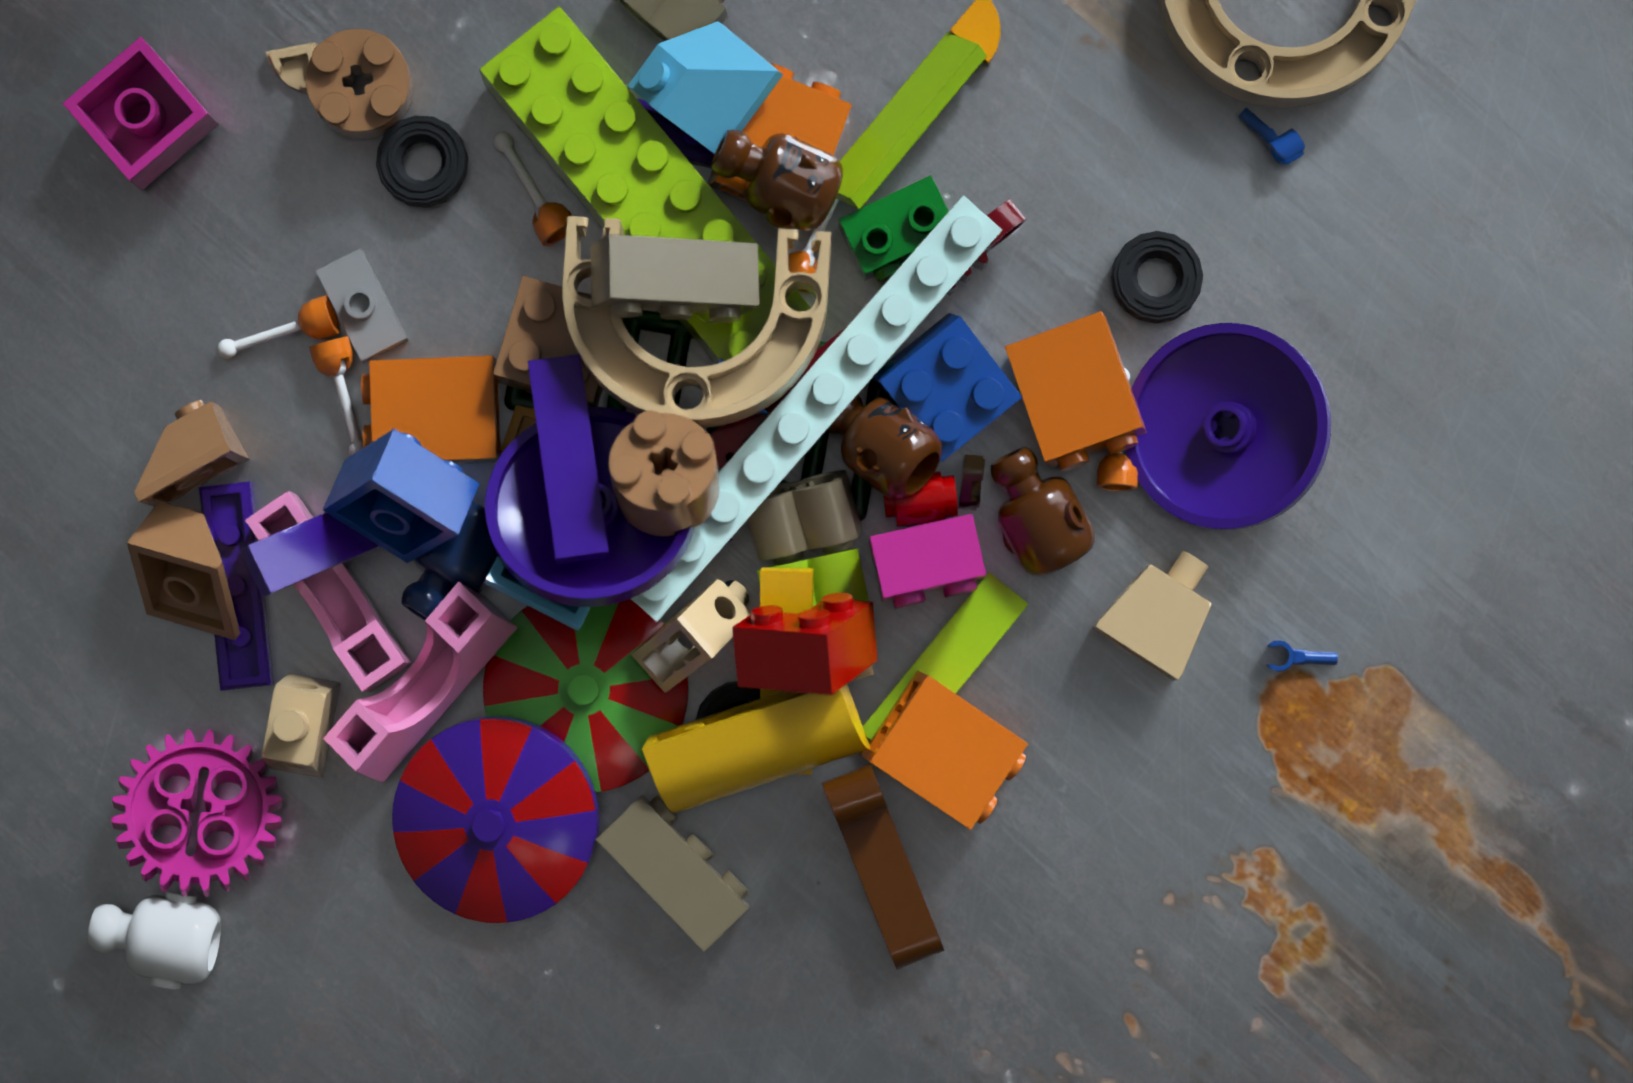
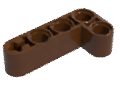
[822,763,945,970]

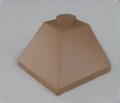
[134,400,249,507]
[127,501,240,640]

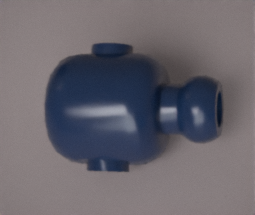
[401,501,497,621]

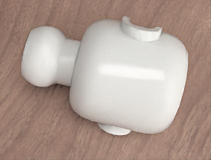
[88,891,221,989]

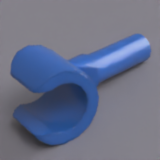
[1239,108,1305,165]
[1266,640,1338,672]

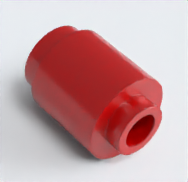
[883,471,958,527]

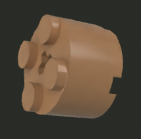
[306,29,413,140]
[609,410,720,536]

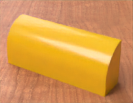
[642,684,870,813]

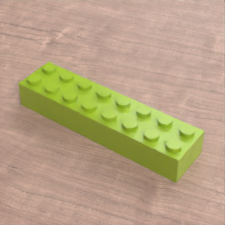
[479,6,811,364]

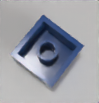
[871,313,1022,462]
[322,429,480,563]

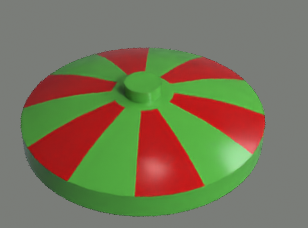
[483,599,689,792]

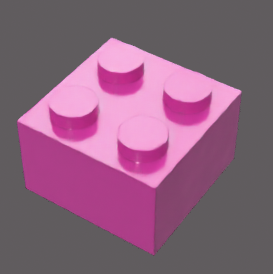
[62,36,219,191]
[868,514,986,609]

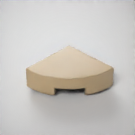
[266,42,317,94]

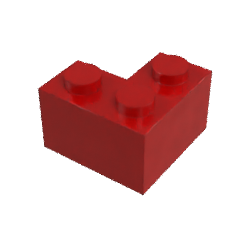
[732,593,878,695]

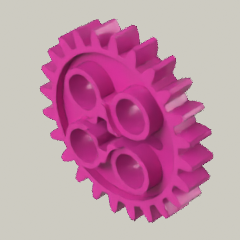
[111,729,282,897]

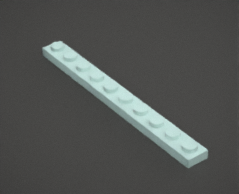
[631,195,1002,621]

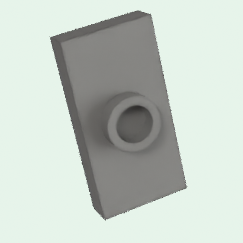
[316,248,408,363]

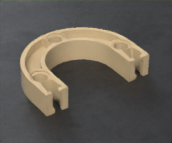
[1157,0,1416,108]
[563,216,831,428]

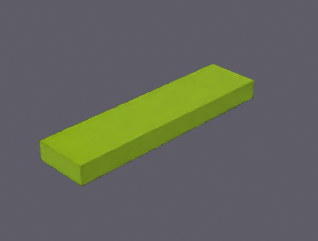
[836,32,987,209]
[863,572,1029,740]

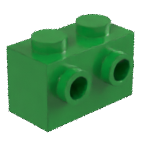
[838,175,948,283]

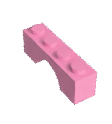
[245,491,412,692]
[323,582,518,783]

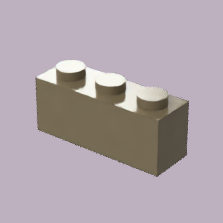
[590,234,759,323]
[596,795,750,952]

